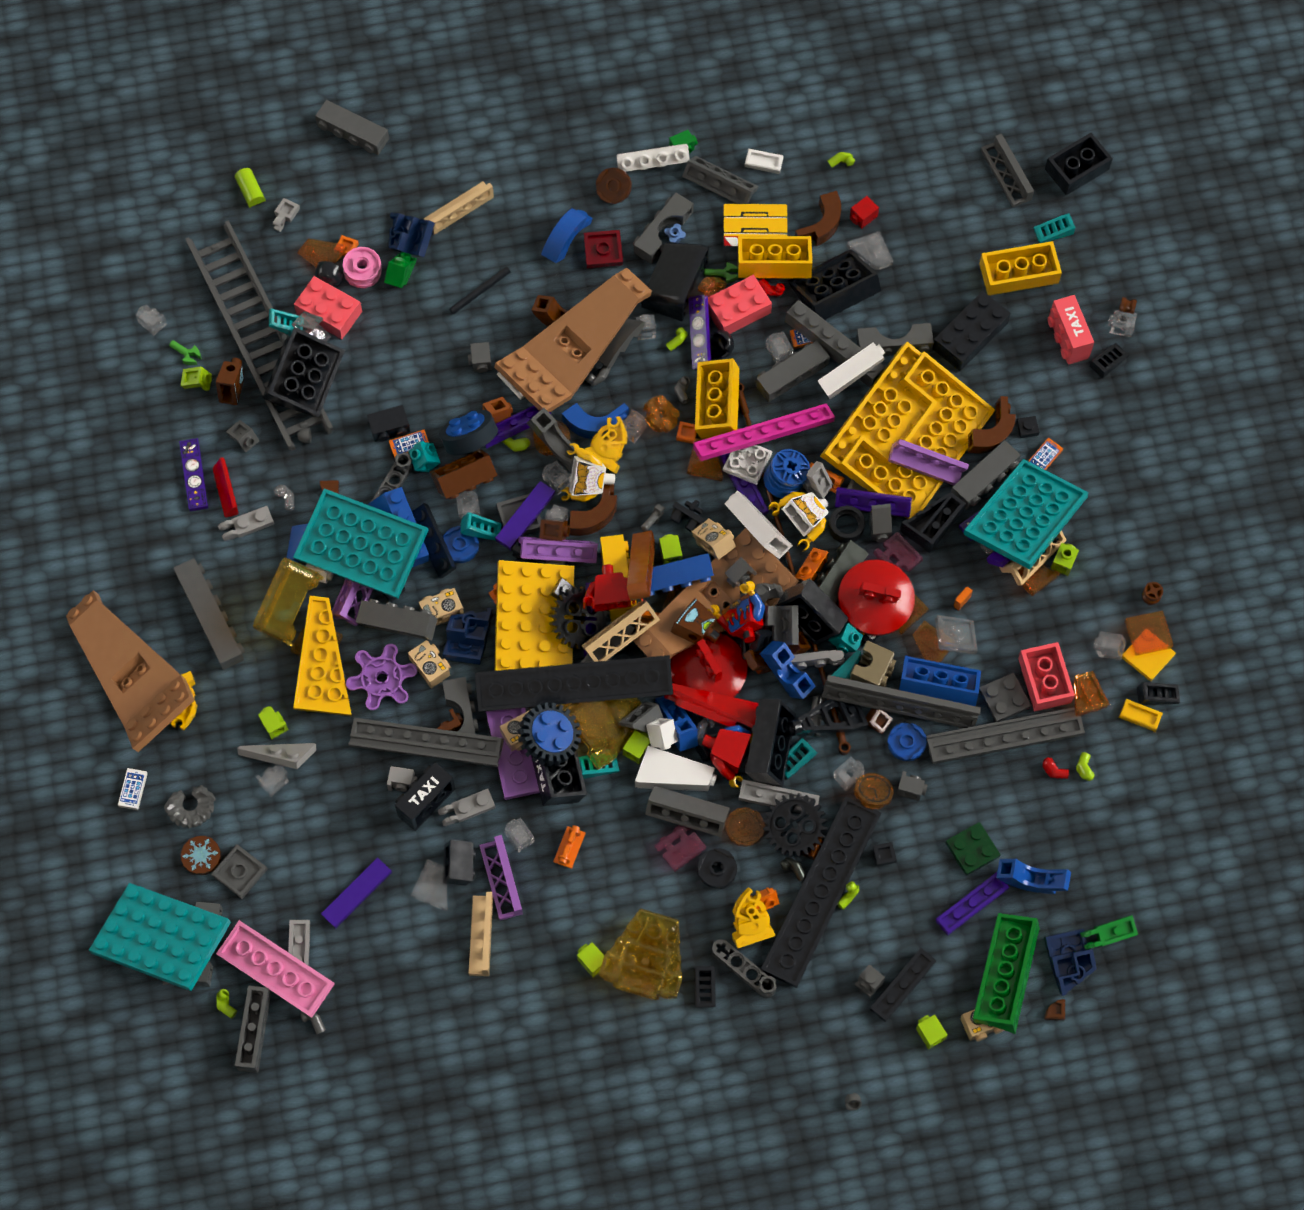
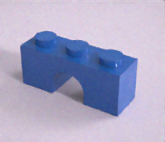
[760,641,816,699]

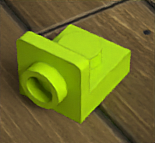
[181,366,212,391]

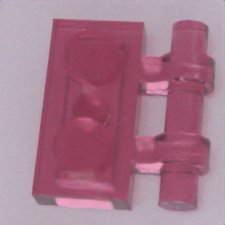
[873,531,923,572]
[655,825,706,872]

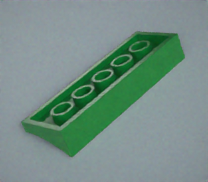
[973,913,1040,1034]

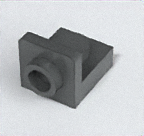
[226,420,259,452]

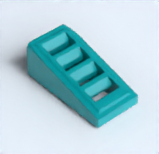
[1033,213,1075,243]
[269,308,304,334]
[460,512,502,540]
[831,650,861,679]
[785,738,817,779]
[578,753,619,779]

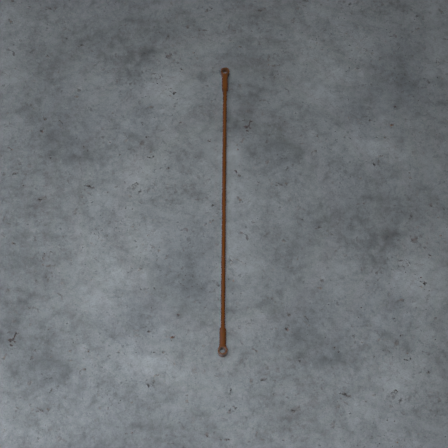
[738,382,851,755]

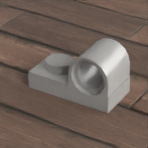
[803,461,833,499]

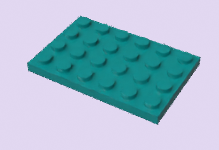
[964,459,1089,570]
[293,488,429,599]
[89,883,231,991]

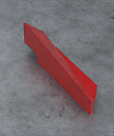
[664,683,759,728]

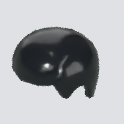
[315,261,343,287]
[710,330,734,360]

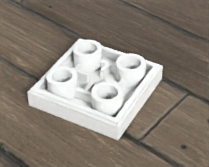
[723,445,772,485]

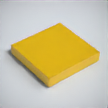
[1121,629,1176,682]

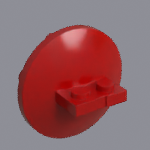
[838,560,915,636]
[671,633,747,697]

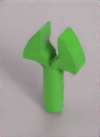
[704,262,738,284]
[169,340,202,365]

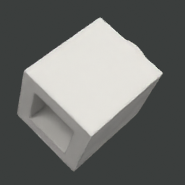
[646,718,678,750]

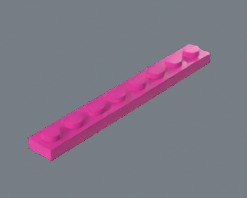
[693,403,835,461]

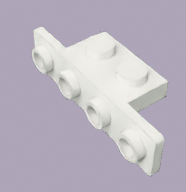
[617,144,690,172]

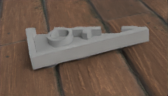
[237,743,316,769]

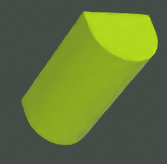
[235,168,266,208]

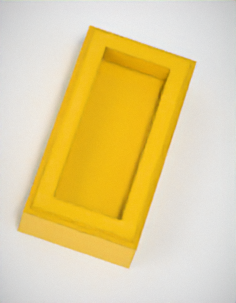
[1119,699,1163,732]

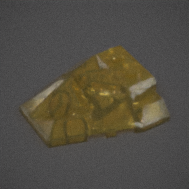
[556,698,642,770]
[599,908,682,1000]

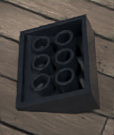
[788,249,881,320]
[262,327,345,417]

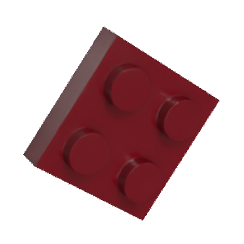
[584,230,623,268]

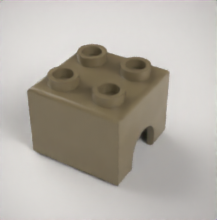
[850,641,896,687]

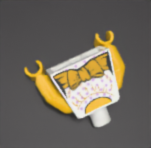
[561,443,615,502]
[769,492,828,552]

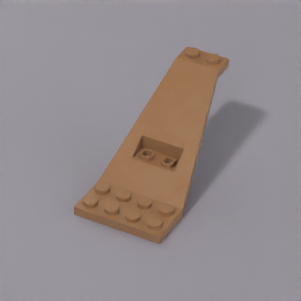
[494,268,652,412]
[633,528,799,659]
[66,590,195,752]

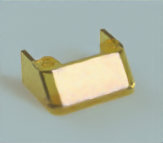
[253,557,324,647]

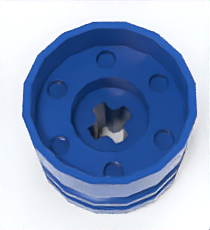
[763,449,810,498]

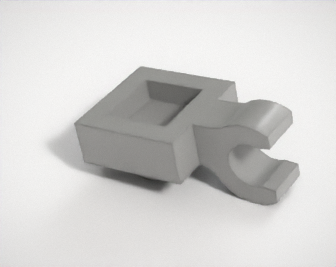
[273,198,300,232]

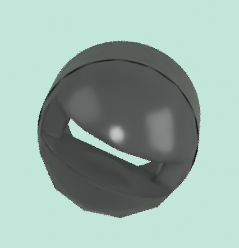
[297,428,312,443]
[845,1092,862,1111]

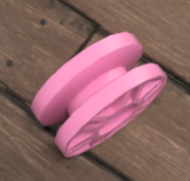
[343,247,382,288]

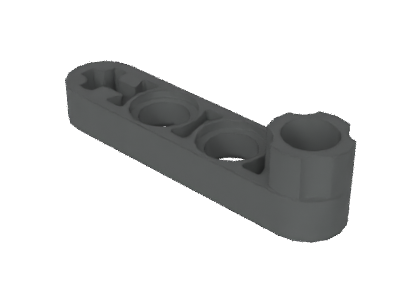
[371,452,413,502]
[712,939,777,998]

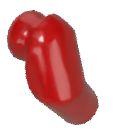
[759,278,785,296]
[1042,757,1069,779]

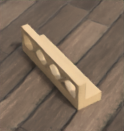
[424,182,494,235]
[999,530,1067,585]
[581,599,660,662]
[469,892,493,976]

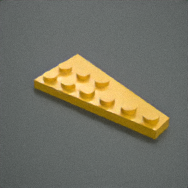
[293,596,352,716]

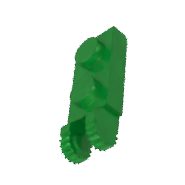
[1080,915,1138,950]

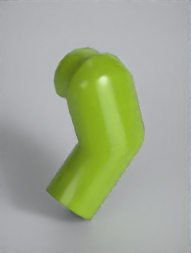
[827,152,855,168]
[501,437,530,452]
[1076,752,1095,781]
[838,881,859,910]
[216,989,237,1019]

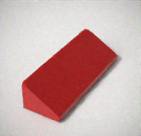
[213,457,239,518]

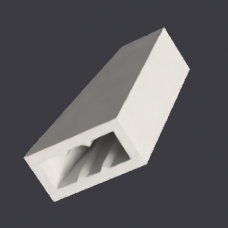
[818,342,885,399]
[725,490,793,559]
[635,746,717,791]

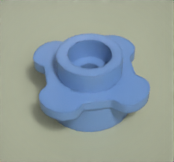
[664,223,686,242]

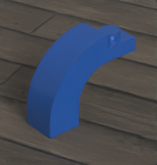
[541,208,593,263]
[562,403,629,439]
[996,859,1071,894]

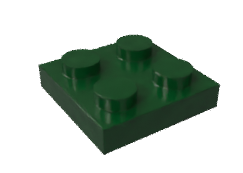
[945,822,1001,876]

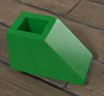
[384,252,417,288]

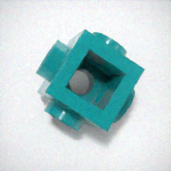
[408,441,440,472]
[828,623,863,653]

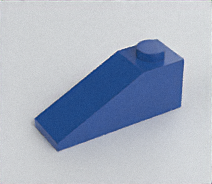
[655,696,698,752]

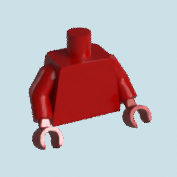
[583,564,643,612]

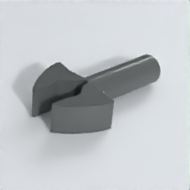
[641,504,666,531]

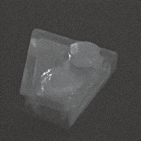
[847,231,893,270]
[411,859,448,911]

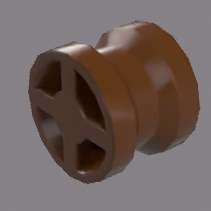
[1118,297,1137,318]
[1142,582,1163,605]

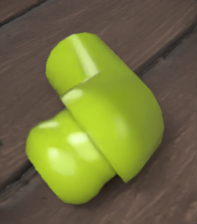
[666,327,688,351]

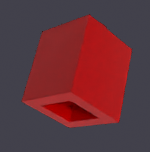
[850,196,879,229]

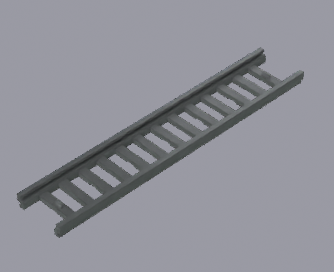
[185,220,334,451]

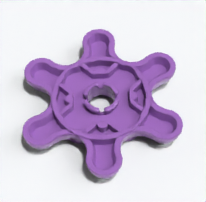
[346,644,417,710]

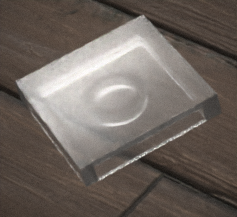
[935,615,978,654]

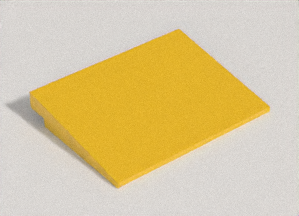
[820,342,995,519]

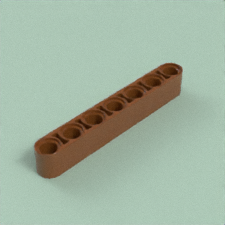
[627,530,655,601]

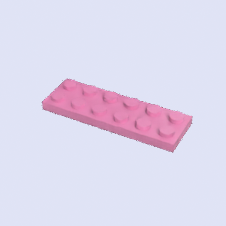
[216,920,335,1018]

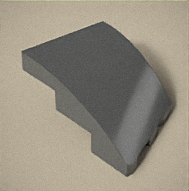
[599,319,646,367]
[749,606,799,645]

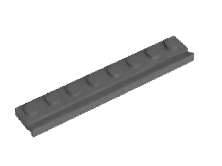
[821,675,981,728]
[926,707,1085,764]
[348,718,504,767]

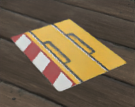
[724,204,787,246]

